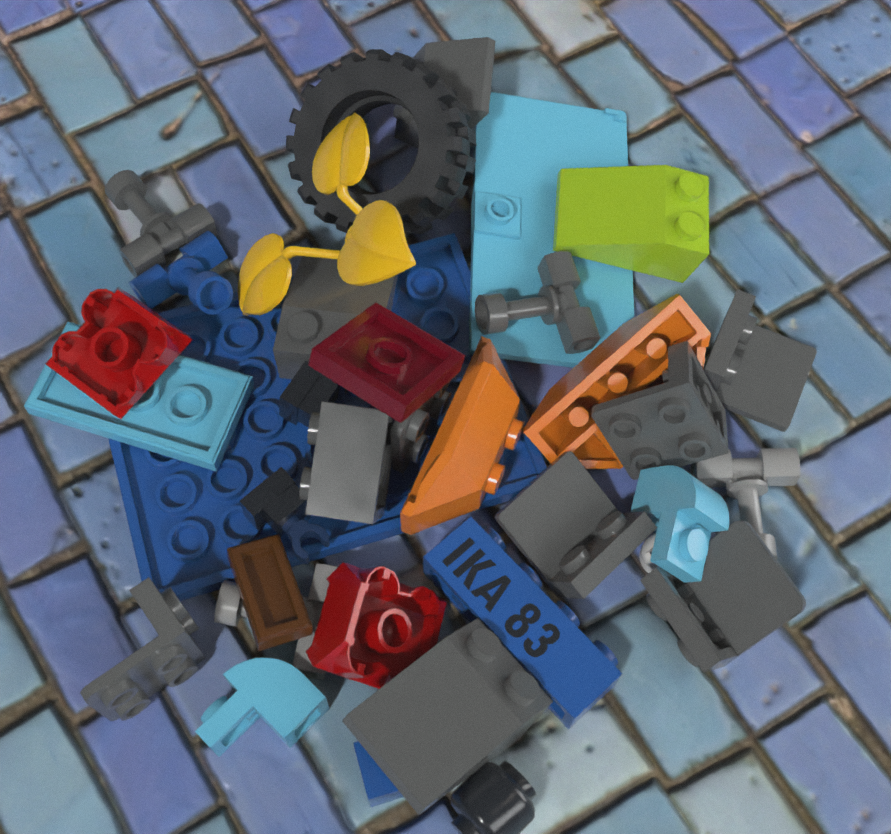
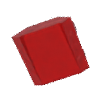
[45,287,193,419]
[305,562,447,689]

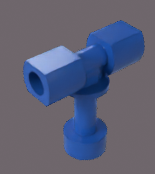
[128,231,233,315]

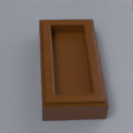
[227,534,313,651]

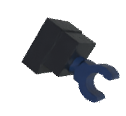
[279,361,342,427]
[240,467,330,565]

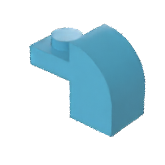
[631,465,729,583]
[195,658,330,757]

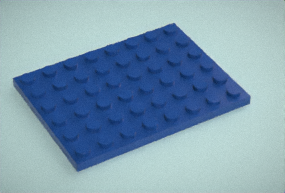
[108,233,547,601]

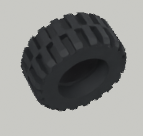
[286,49,477,239]

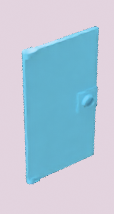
[469,92,634,368]

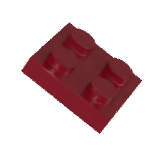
[308,302,465,423]

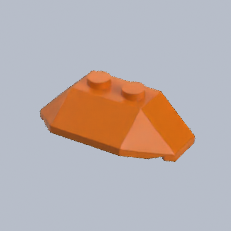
[522,294,711,469]
[400,336,524,535]

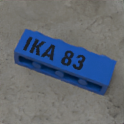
[423,516,622,730]

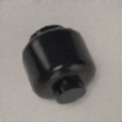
[450,761,536,834]

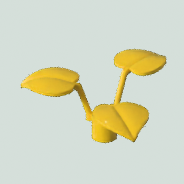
[238,113,416,316]

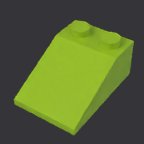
[553,165,709,283]

